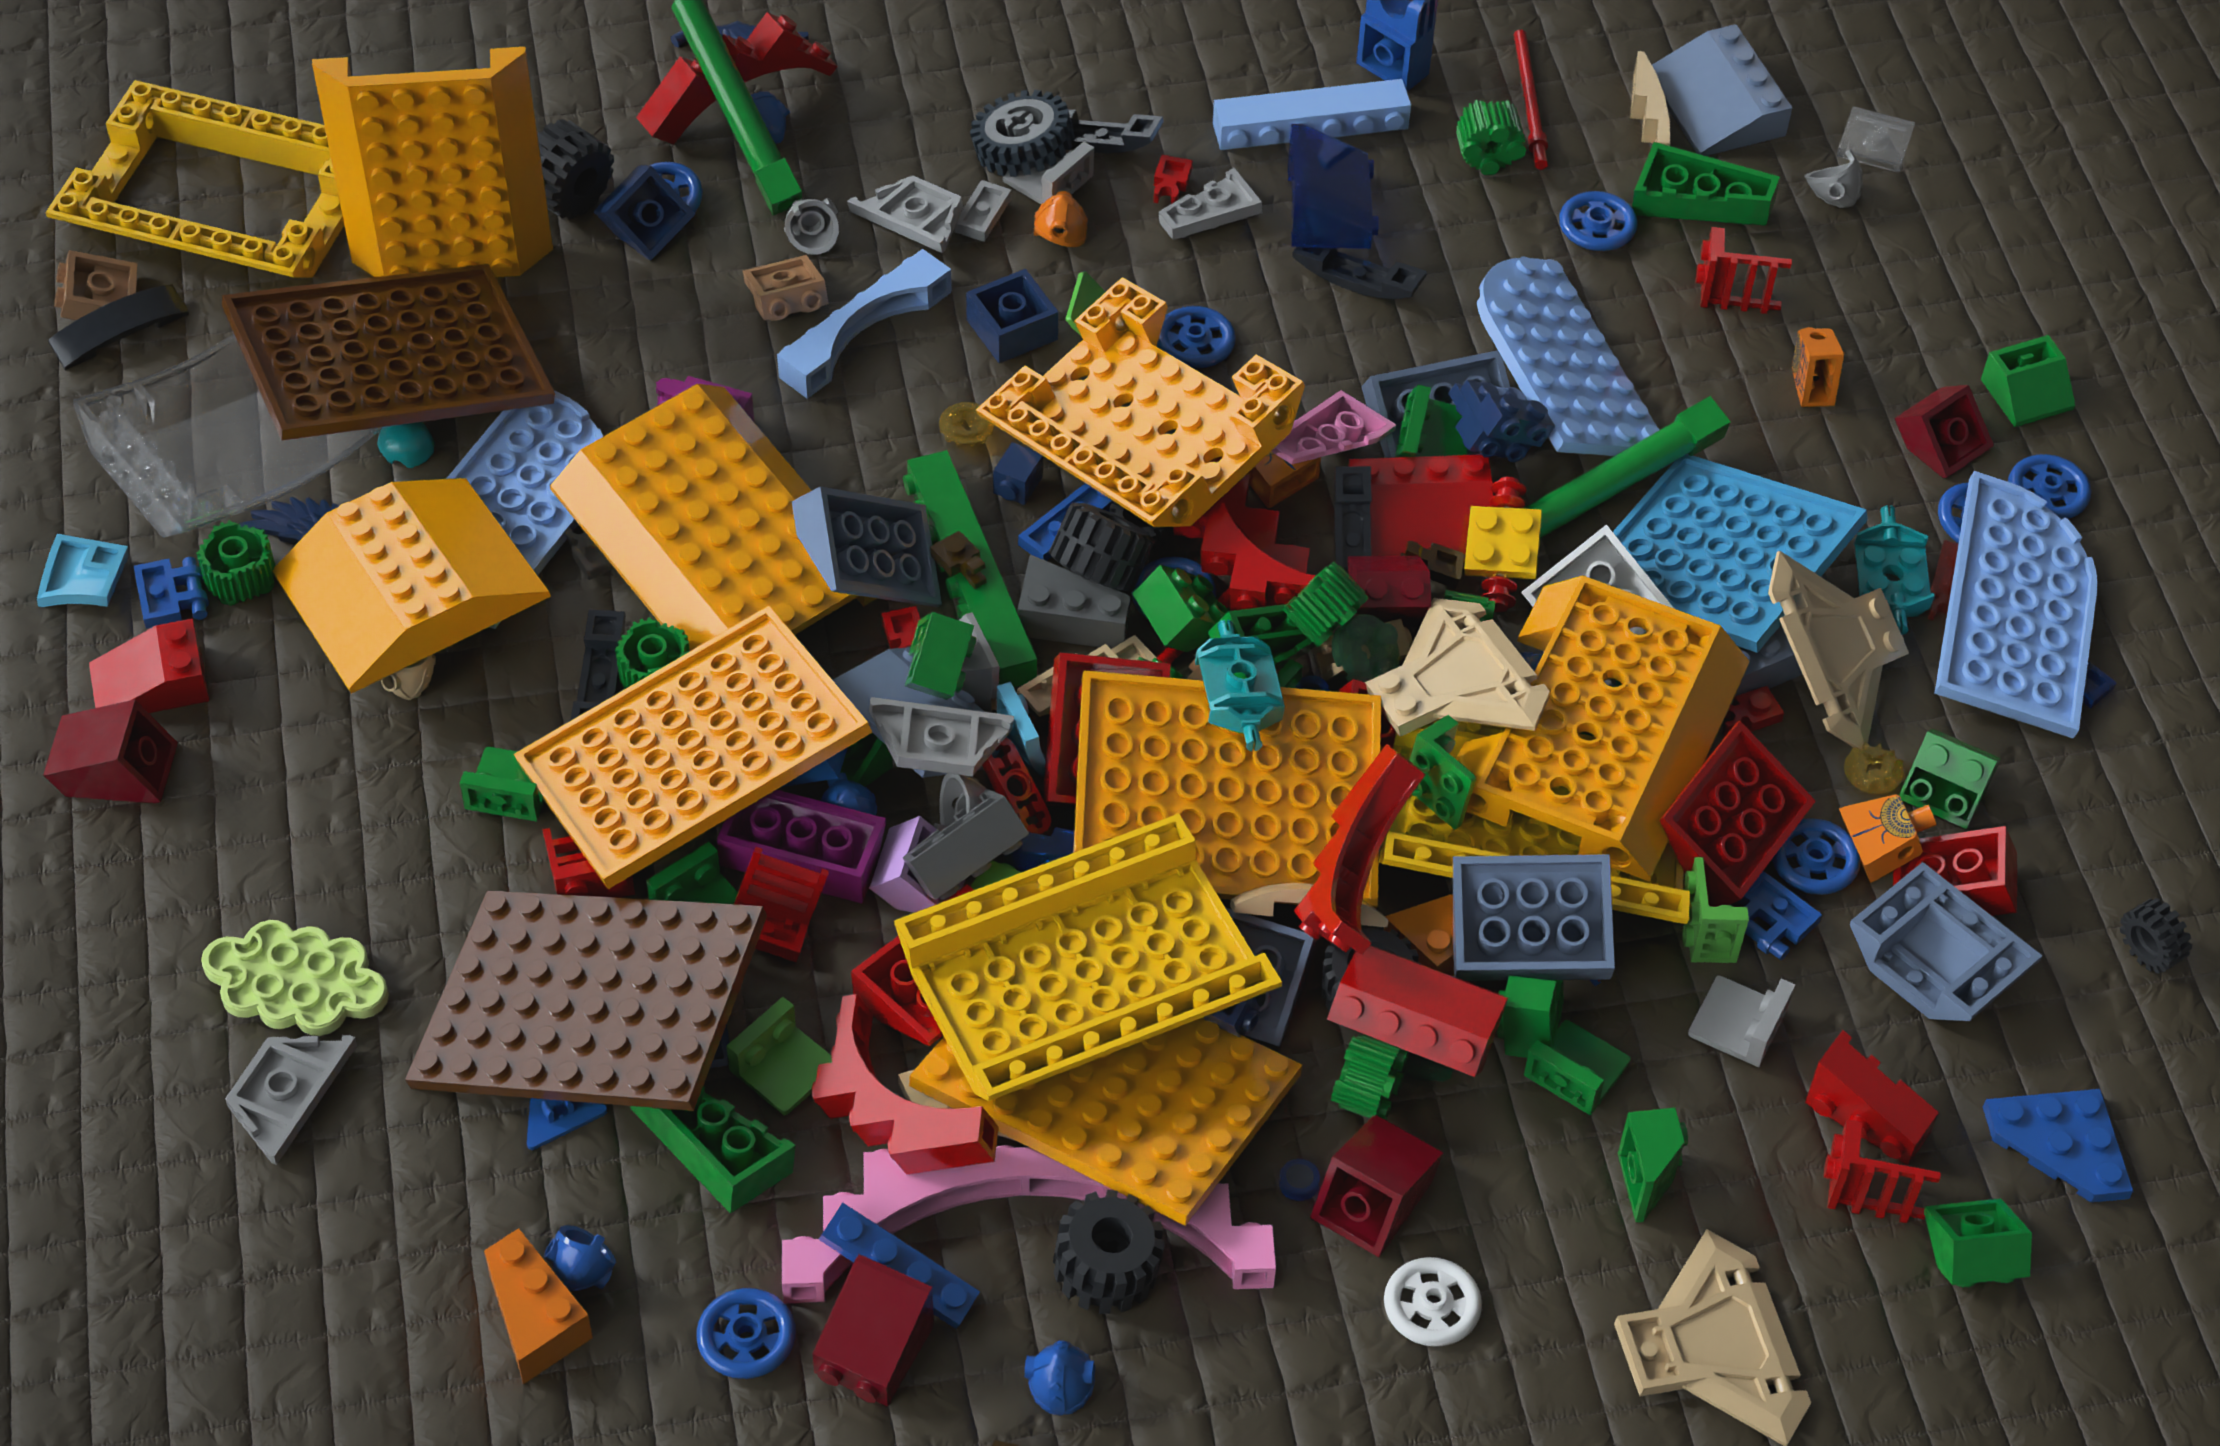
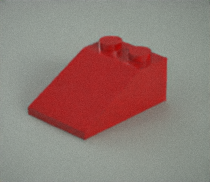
[89,618,209,713]
[1893,826,2017,916]

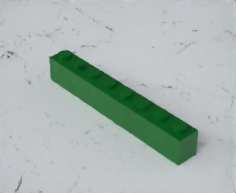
[903,450,1037,687]

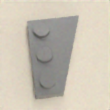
[1159,168,1262,240]

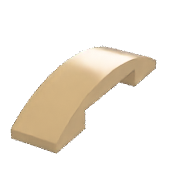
[1230,883,1388,927]

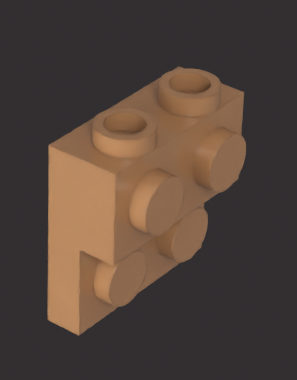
[54,250,138,320]
[743,255,829,321]

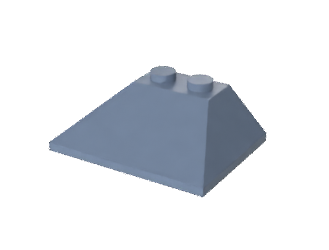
[1850,862,2042,1021]

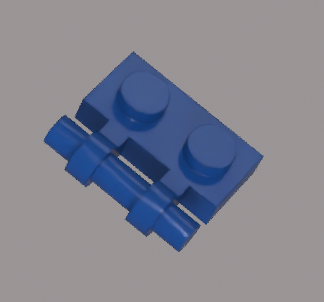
[133,557,209,629]
[1730,871,1822,960]

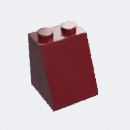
[1348,556,1431,627]
[43,699,178,803]
[1310,1115,1443,1257]
[812,1254,934,1407]

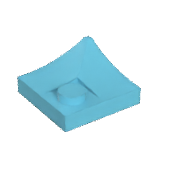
[37,534,129,607]
[997,682,1046,778]

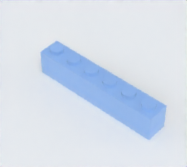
[1213,79,1411,150]

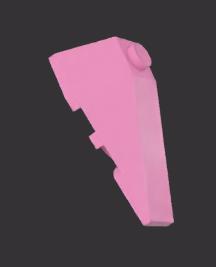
[1271,390,1397,464]

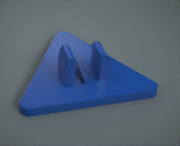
[527,1098,607,1150]

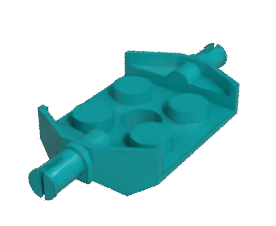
[1854,505,1935,635]
[1195,619,1285,751]

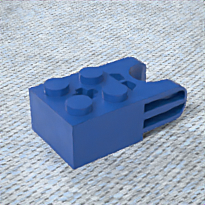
[1356,0,1438,92]

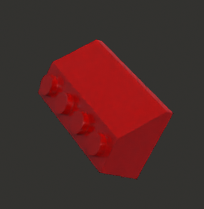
[1327,945,1508,1077]

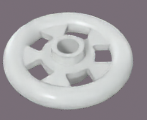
[1384,1257,1482,1346]

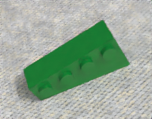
[1632,142,1780,226]
[630,1086,796,1214]

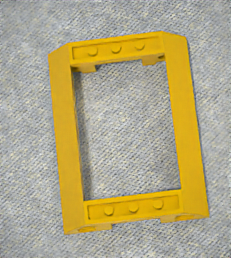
[45,80,344,278]

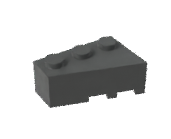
[1018,554,1131,649]
[903,789,1029,900]

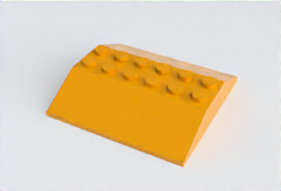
[273,478,551,694]

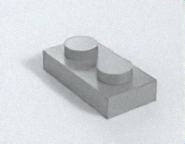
[954,180,1011,242]

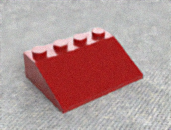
[1348,454,1493,563]
[1043,652,1171,808]
[1659,721,1816,907]
[851,884,974,1046]

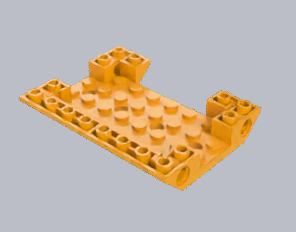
[976,277,1305,527]
[1456,575,1750,882]

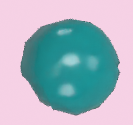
[377,422,435,468]

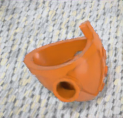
[1033,191,1088,247]

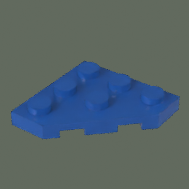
[1983,1089,2133,1203]

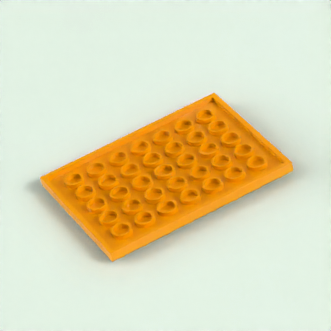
[514,606,872,889]
[1073,671,1381,909]
[909,1017,1302,1226]

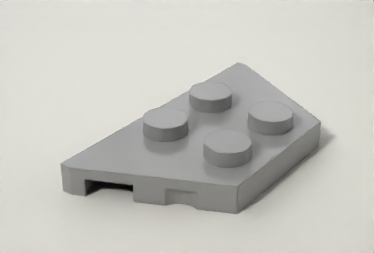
[847,175,963,253]
[869,697,1014,776]
[225,1035,357,1165]

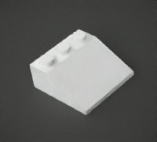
[1521,525,1673,635]

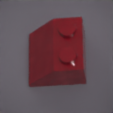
[1894,385,1994,478]

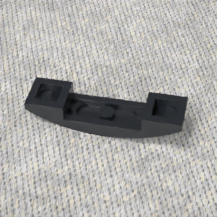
[1068,109,1164,153]
[1292,232,1427,299]
[48,284,189,370]
[1334,466,1372,573]
[570,609,626,721]

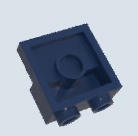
[1460,380,1556,447]
[1448,383,1532,462]

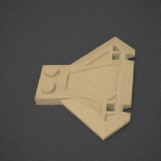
[1768,551,1909,753]
[1365,598,1550,737]
[1614,1229,1811,1446]

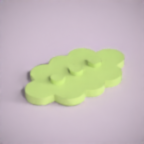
[201,920,389,1036]

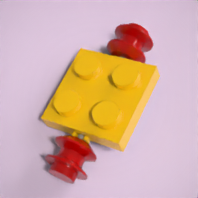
[1464,477,1542,612]

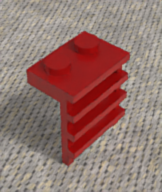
[1695,227,1792,314]
[542,828,635,898]
[734,847,829,962]
[1824,1120,1941,1223]

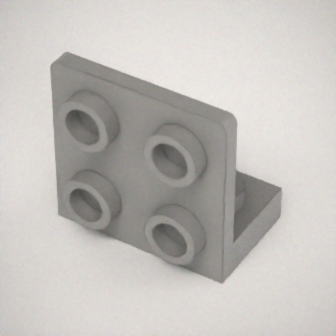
[1003,142,1094,204]
[1688,976,1796,1067]

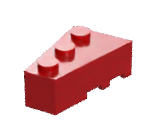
[1805,1030,1939,1165]

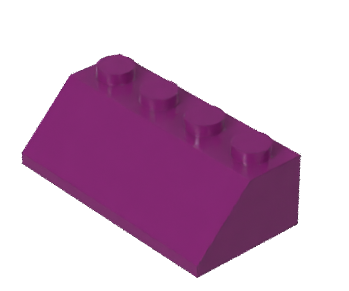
[717,790,886,903]

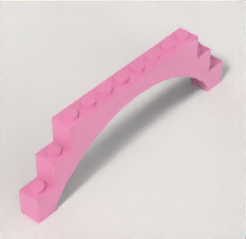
[782,1145,1276,1303]

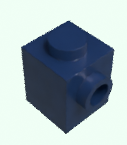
[993,442,1043,505]
[1204,997,1260,1038]

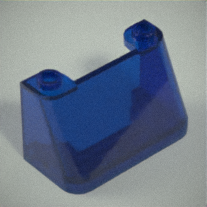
[1287,124,1379,249]

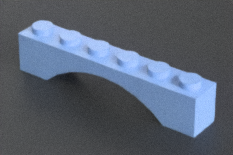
[777,249,952,399]

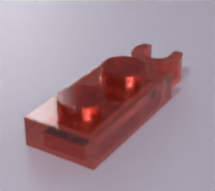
[1928,540,1958,621]

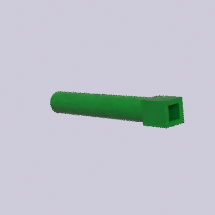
[671,0,802,216]
[1523,396,1731,539]

